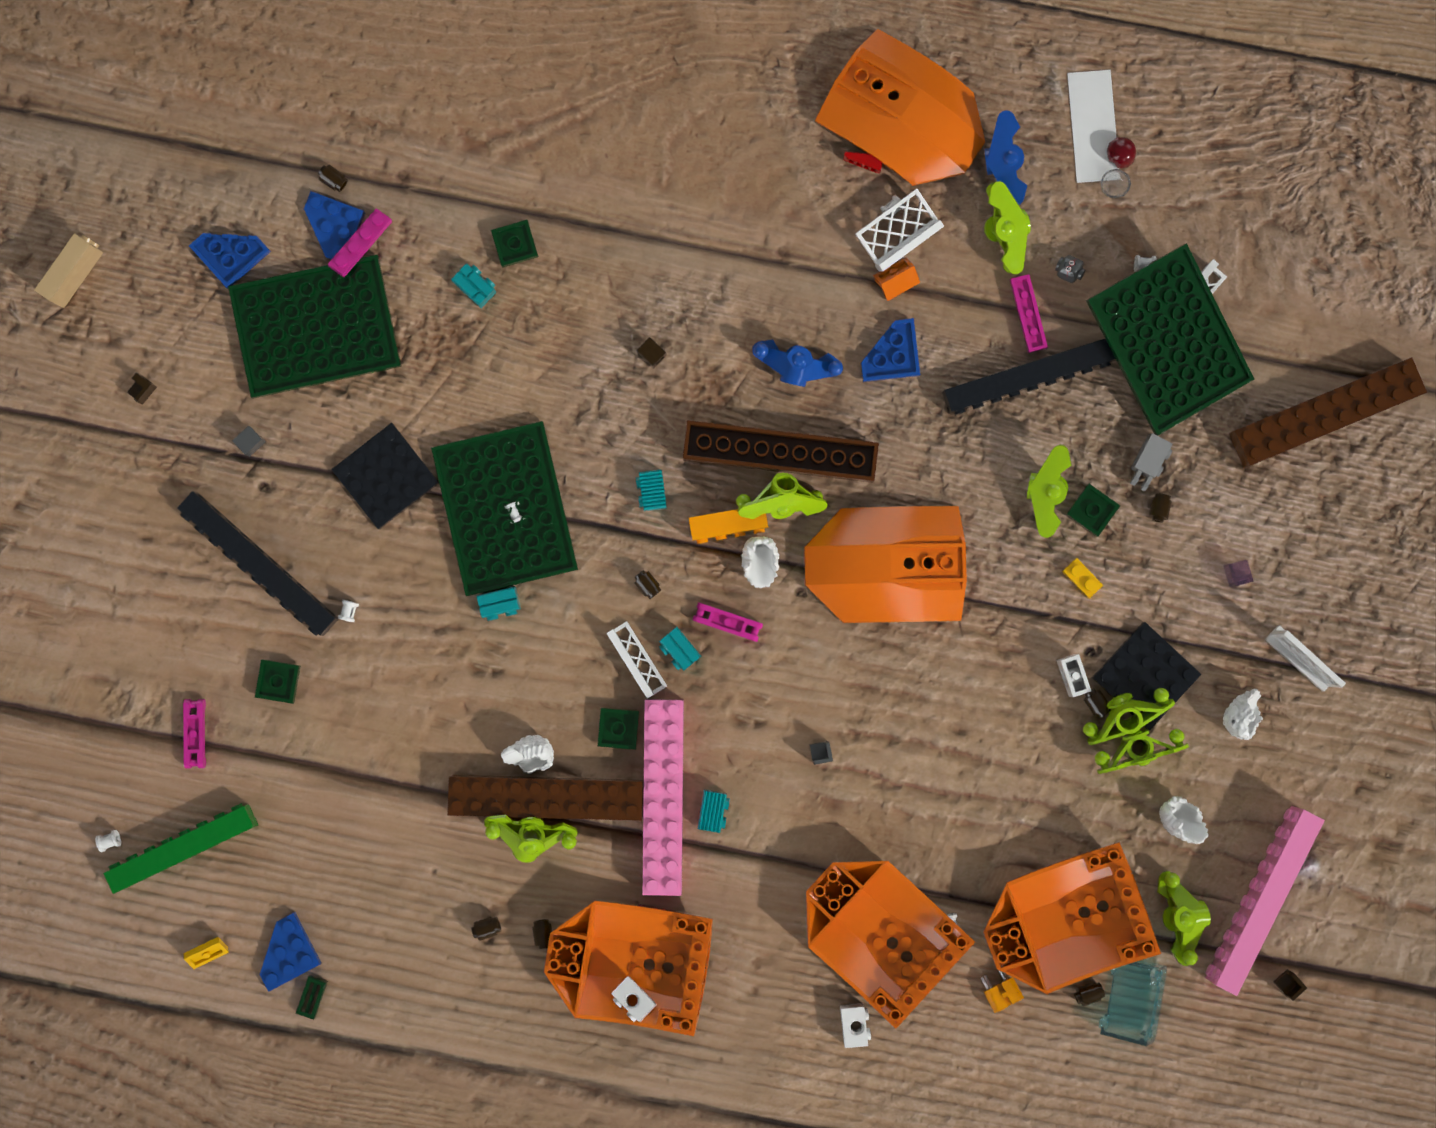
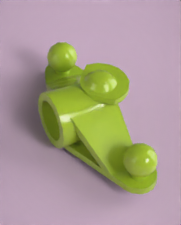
[984,181,1031,274]
[1027,445,1072,538]
[736,473,828,519]
[1083,688,1175,745]
[1095,729,1189,774]
[484,815,578,863]
[1157,871,1211,966]

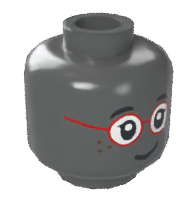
[1055,255,1086,283]

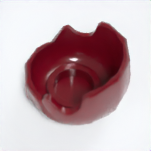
[1107,137,1136,168]

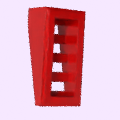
[843,151,882,174]

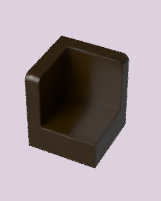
[636,337,667,369]
[128,372,157,405]
[1273,969,1307,1001]

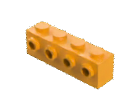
[689,509,768,544]

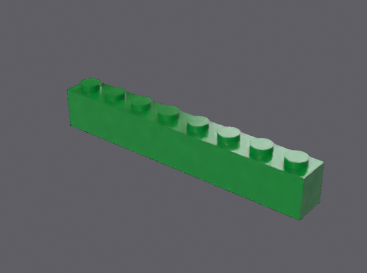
[103,803,258,894]

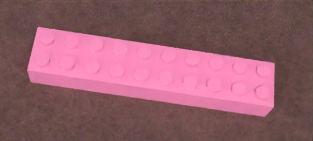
[642,699,684,896]
[1205,806,1325,996]

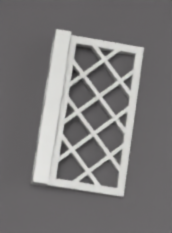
[855,189,944,272]
[1265,625,1346,692]

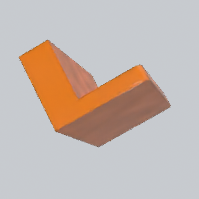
[873,257,920,301]

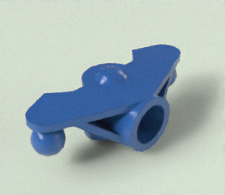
[984,110,1027,205]
[752,339,843,387]

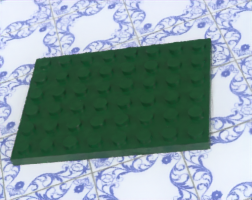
[1086,243,1254,436]
[228,255,402,399]
[431,421,578,597]

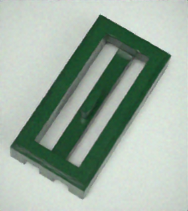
[295,975,328,1020]

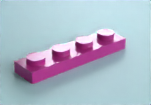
[328,208,392,277]
[1010,274,1048,353]

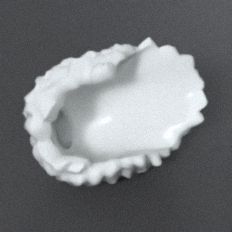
[741,536,779,589]
[1223,689,1263,740]
[501,735,554,774]
[1159,796,1209,844]

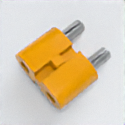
[981,970,1024,1013]

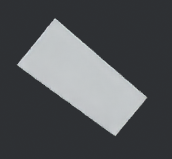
[1067,70,1120,183]

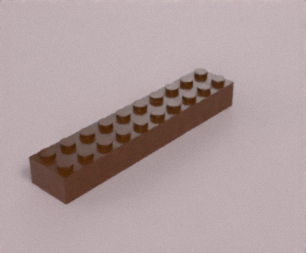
[1229,357,1427,468]
[683,420,879,483]
[447,775,644,821]

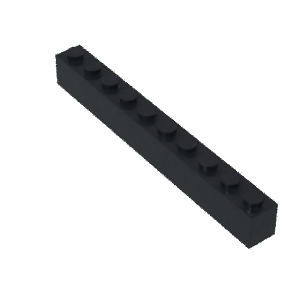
[942,339,1116,416]
[177,491,338,636]

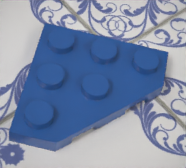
[304,191,365,260]
[189,233,271,289]
[861,318,920,382]
[260,912,321,992]

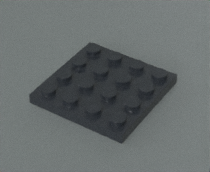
[331,422,439,530]
[1092,622,1201,730]

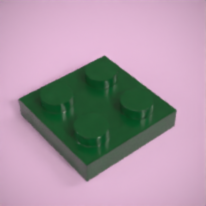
[491,220,539,268]
[1066,483,1120,537]
[254,659,301,704]
[597,708,639,750]

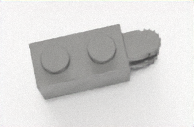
[1130,433,1173,491]

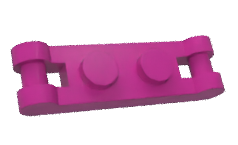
[692,602,763,642]
[183,699,206,769]

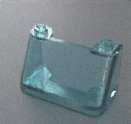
[1099,961,1167,1046]

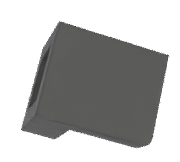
[232,426,266,457]
[809,741,833,765]

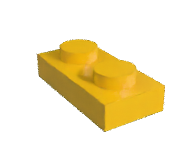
[1062,558,1104,599]
[183,937,229,969]

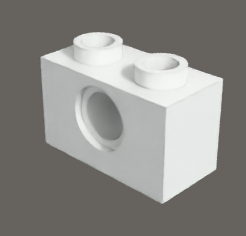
[1056,654,1091,697]
[611,976,657,1022]
[840,1003,871,1048]

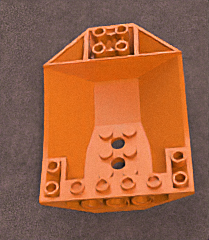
[815,29,985,186]
[804,506,967,623]
[983,842,1161,995]
[806,861,975,1029]
[544,901,713,1036]

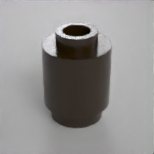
[318,164,348,192]
[1149,493,1172,523]
[634,570,661,599]
[1084,688,1111,718]
[471,916,502,941]
[532,919,552,949]
[1074,982,1105,1007]

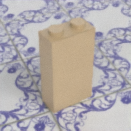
[34,233,103,308]

